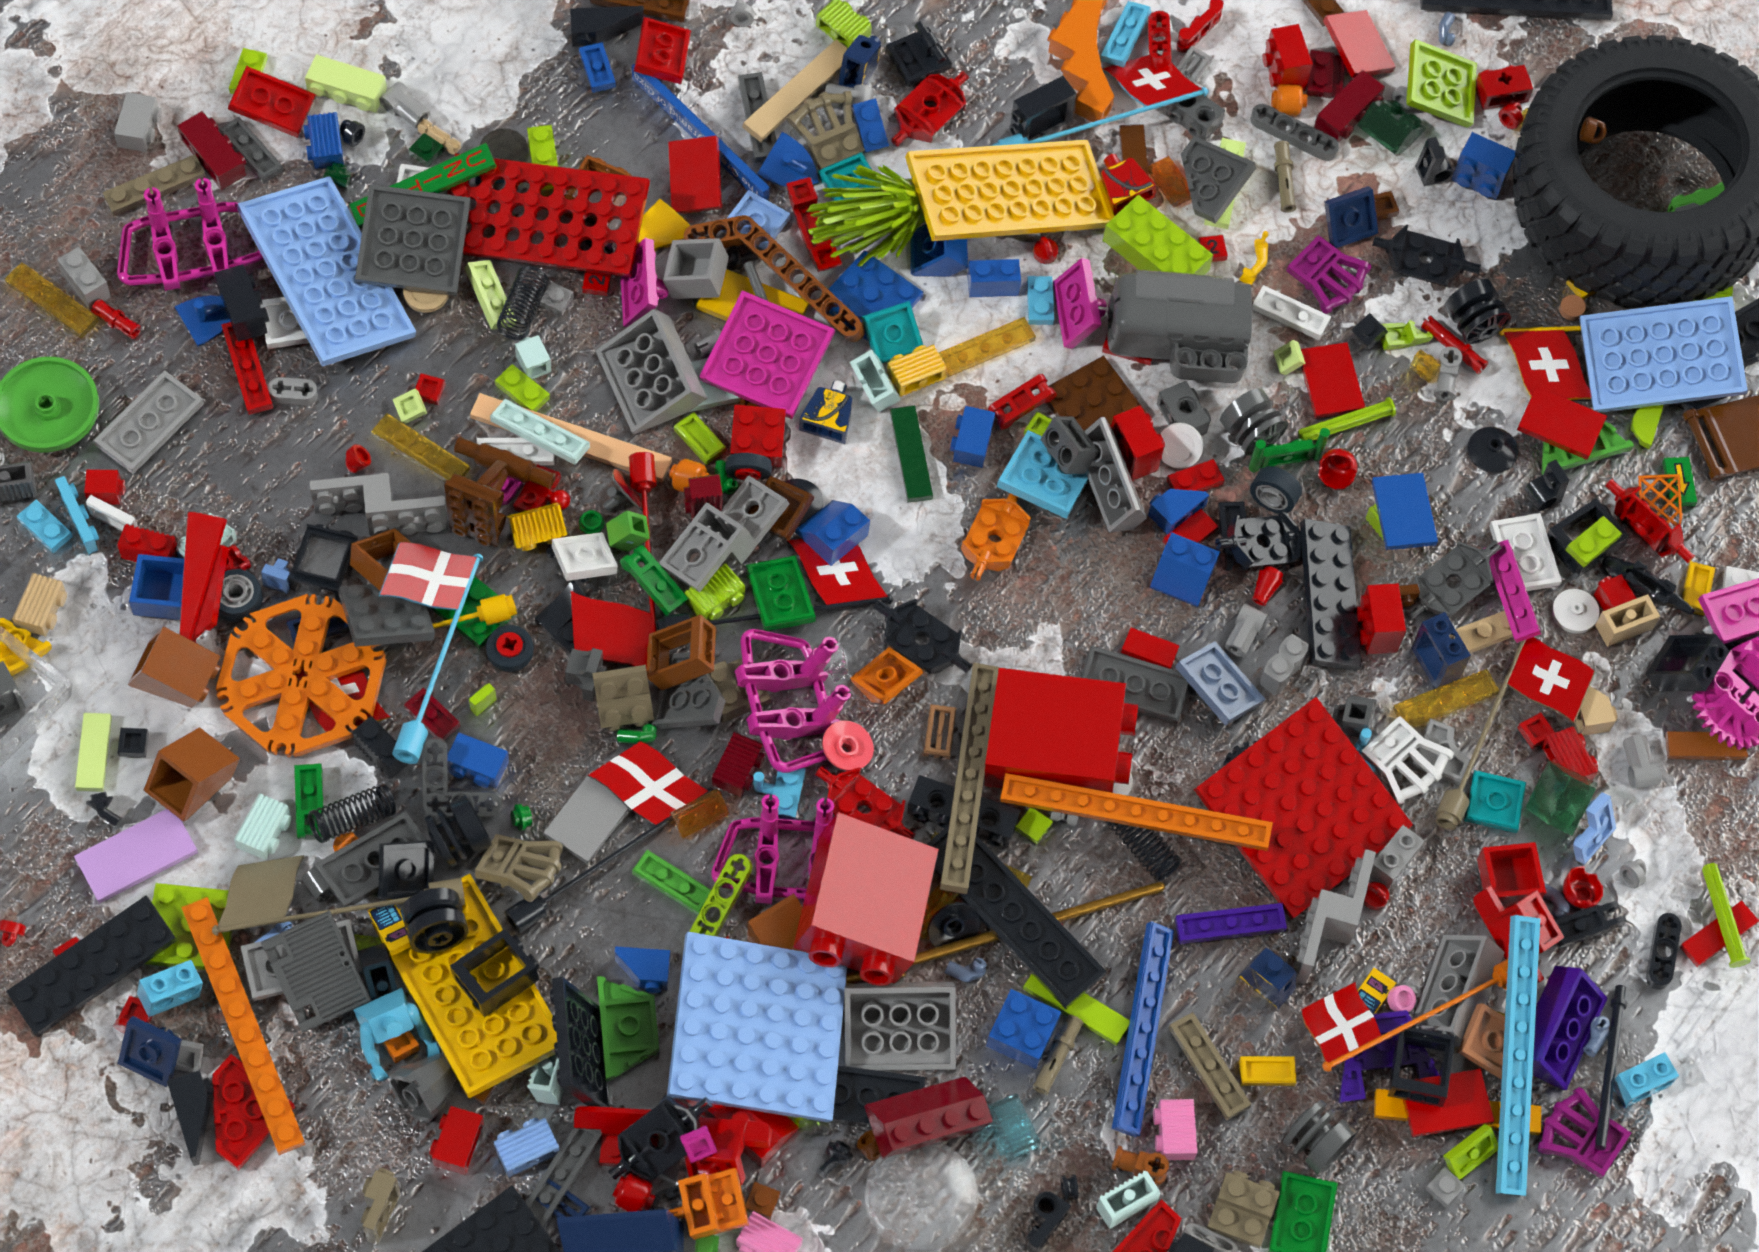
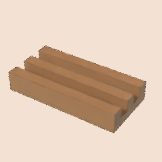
[924,704,957,760]

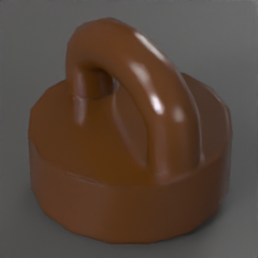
[1580,117,1606,144]
[857,1130,881,1161]

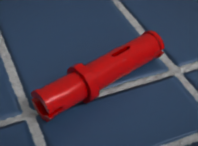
[1421,315,1488,375]

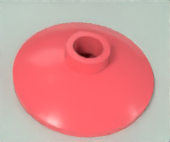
[822,721,874,771]

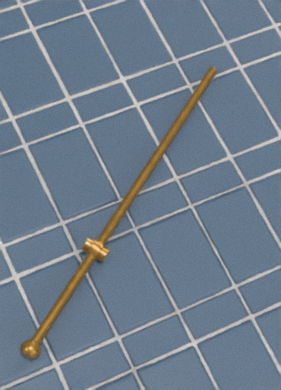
[846,882,1165,983]

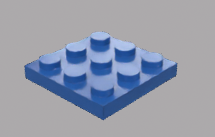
[828,250,923,342]

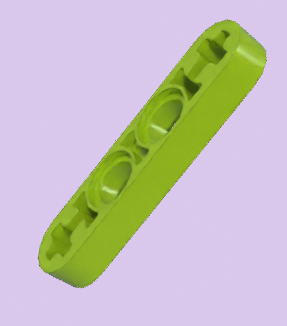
[689,854,753,937]

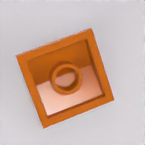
[850,647,923,705]

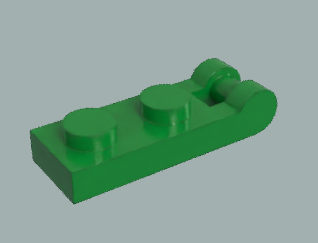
[620,545,688,615]
[294,763,324,839]

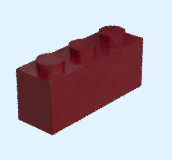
[1313,70,1385,143]
[177,111,247,190]

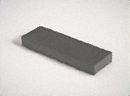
[219,117,284,184]

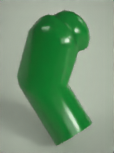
[714,460,739,495]
[617,724,657,744]

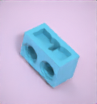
[137,960,203,1017]
[1613,1052,1679,1108]

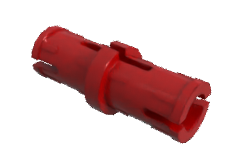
[91,299,141,339]

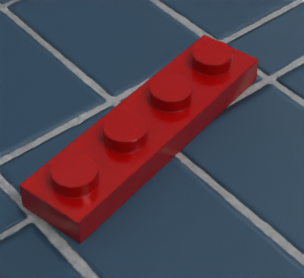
[221,322,273,415]

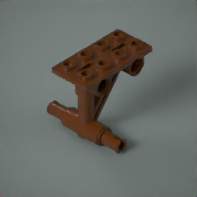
[444,437,556,547]

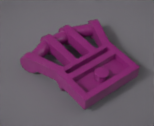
[1286,235,1371,314]
[1537,1087,1631,1179]

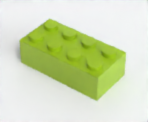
[1103,195,1213,279]

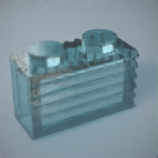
[986,1093,1040,1162]

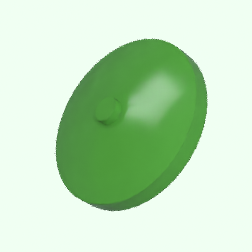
[0,357,100,453]

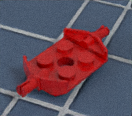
[891,71,969,147]
[1605,479,1695,564]
[815,766,916,839]

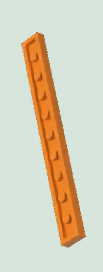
[1000,773,1273,851]
[181,897,306,1156]

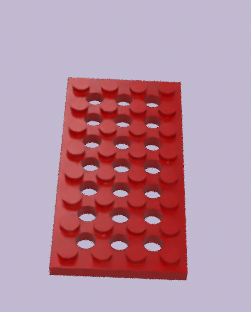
[447,153,650,277]

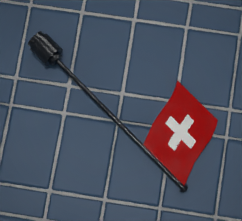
[657,539,894,630]

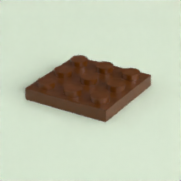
[1040,355,1146,431]

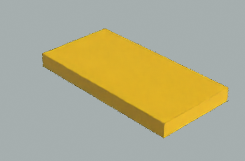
[696,269,809,321]

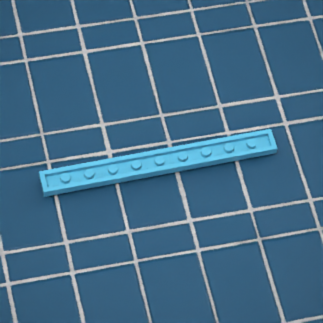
[1496,915,1540,1196]

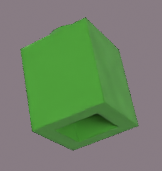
[606,510,650,552]

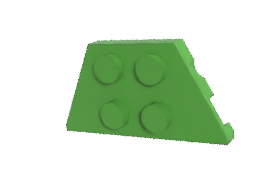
[1541,409,1634,475]
[597,976,660,1081]

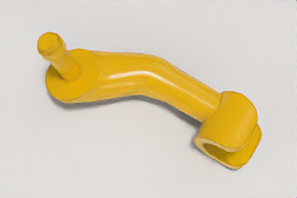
[1239,231,1269,285]

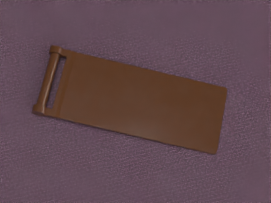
[1682,395,1759,481]

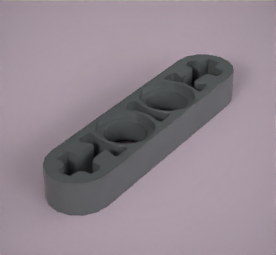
[1250,104,1339,161]

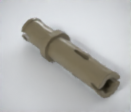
[1274,141,1297,213]
[1032,1015,1084,1095]

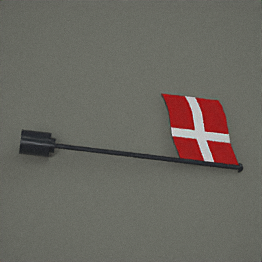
[504,741,715,934]

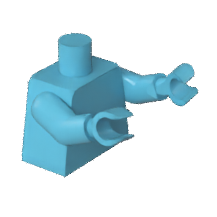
[353,988,440,1082]

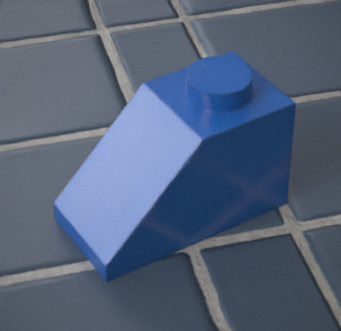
[1148,489,1209,535]
[615,946,670,993]

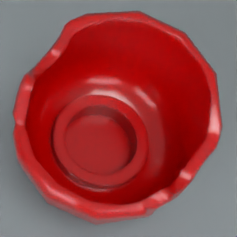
[1318,448,1358,490]
[1562,866,1603,909]

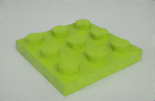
[1406,39,1477,128]
[145,883,232,970]

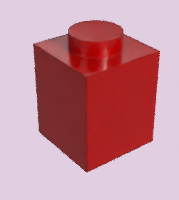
[84,469,125,505]
[1594,574,1637,611]

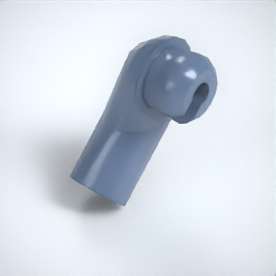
[1439,12,1456,46]
[1544,883,1570,918]
[945,958,987,983]
[1584,1016,1610,1057]

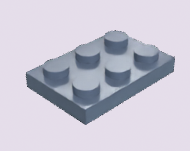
[1175,641,1265,726]

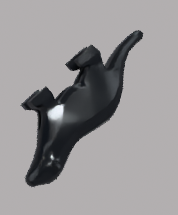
[1602,556,1694,615]

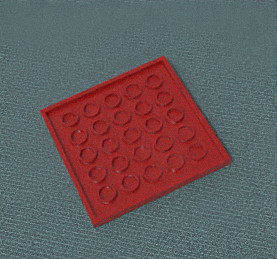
[1193,697,1413,919]

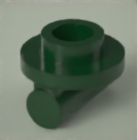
[323,163,351,188]

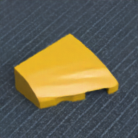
[638,199,690,252]
[0,617,52,676]

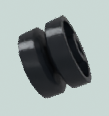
[400,887,469,954]

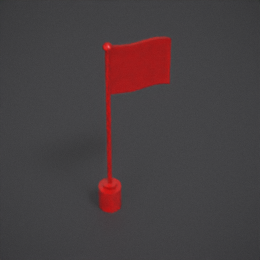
[570,452,657,669]

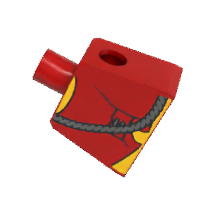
[1101,154,1156,216]

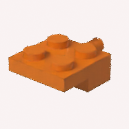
[669,1168,749,1240]

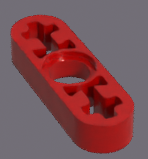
[1148,11,1172,67]

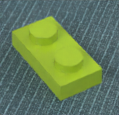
[229,48,268,94]
[495,364,550,412]
[1566,516,1622,567]
[1443,1124,1498,1180]

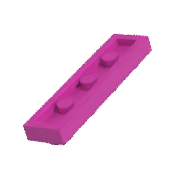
[1484,539,1541,643]

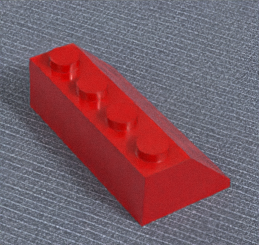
[684,1099,799,1168]

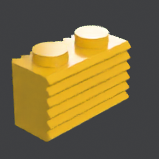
[887,344,947,397]
[507,503,567,551]

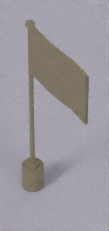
[212,855,465,936]

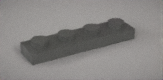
[738,72,777,163]
[526,1128,602,1229]

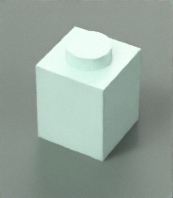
[515,335,551,379]

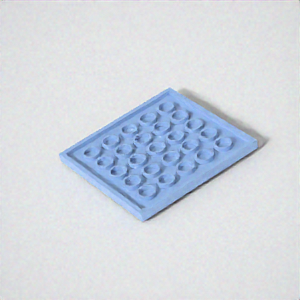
[667,932,847,1123]

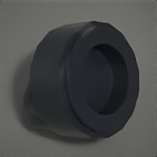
[340,119,365,147]

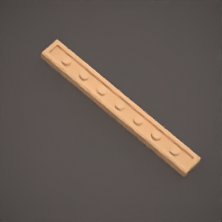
[470,393,672,483]

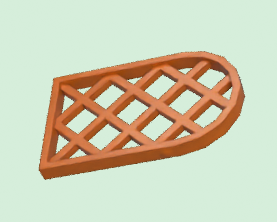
[1638,474,1683,526]

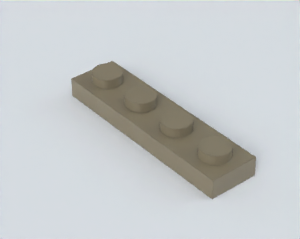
[102,154,206,216]
[1169,1012,1252,1120]

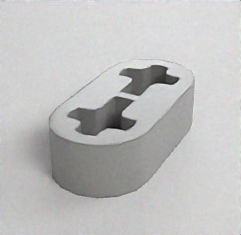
[268,377,318,405]

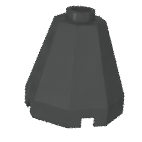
[389,1053,458,1123]

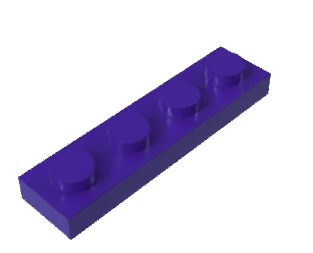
[1175,903,1287,944]

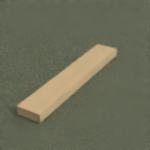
[742,39,848,142]

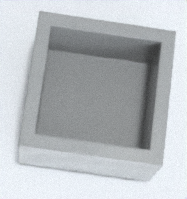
[663,238,729,299]

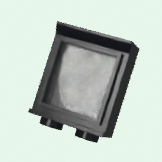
[288,524,358,602]

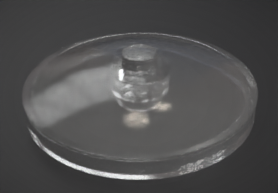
[865,1143,978,1252]

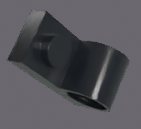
[1415,137,1453,186]
[1524,460,1569,511]
[1026,1191,1071,1252]

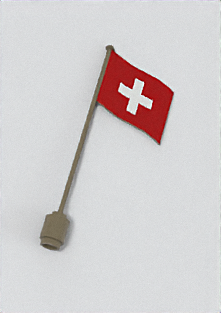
[1435,637,1595,830]

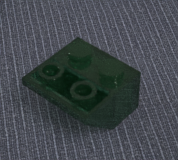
[1357,99,1426,155]

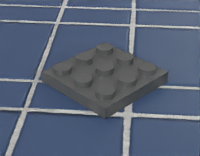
[339,584,435,647]

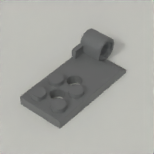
[302,812,436,907]

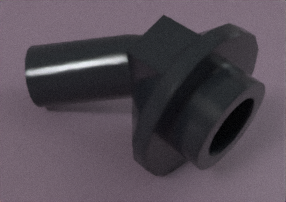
[726,246,759,271]
[86,792,121,827]
[817,1140,853,1178]

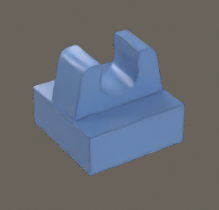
[261,558,290,594]

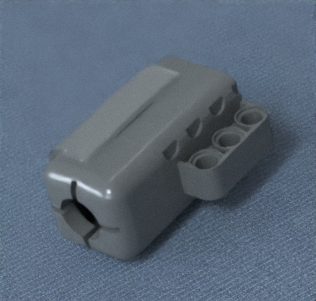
[1108,269,1252,383]

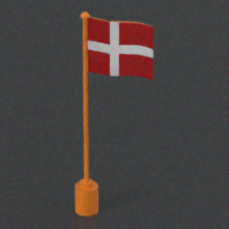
[1302,959,1508,1072]

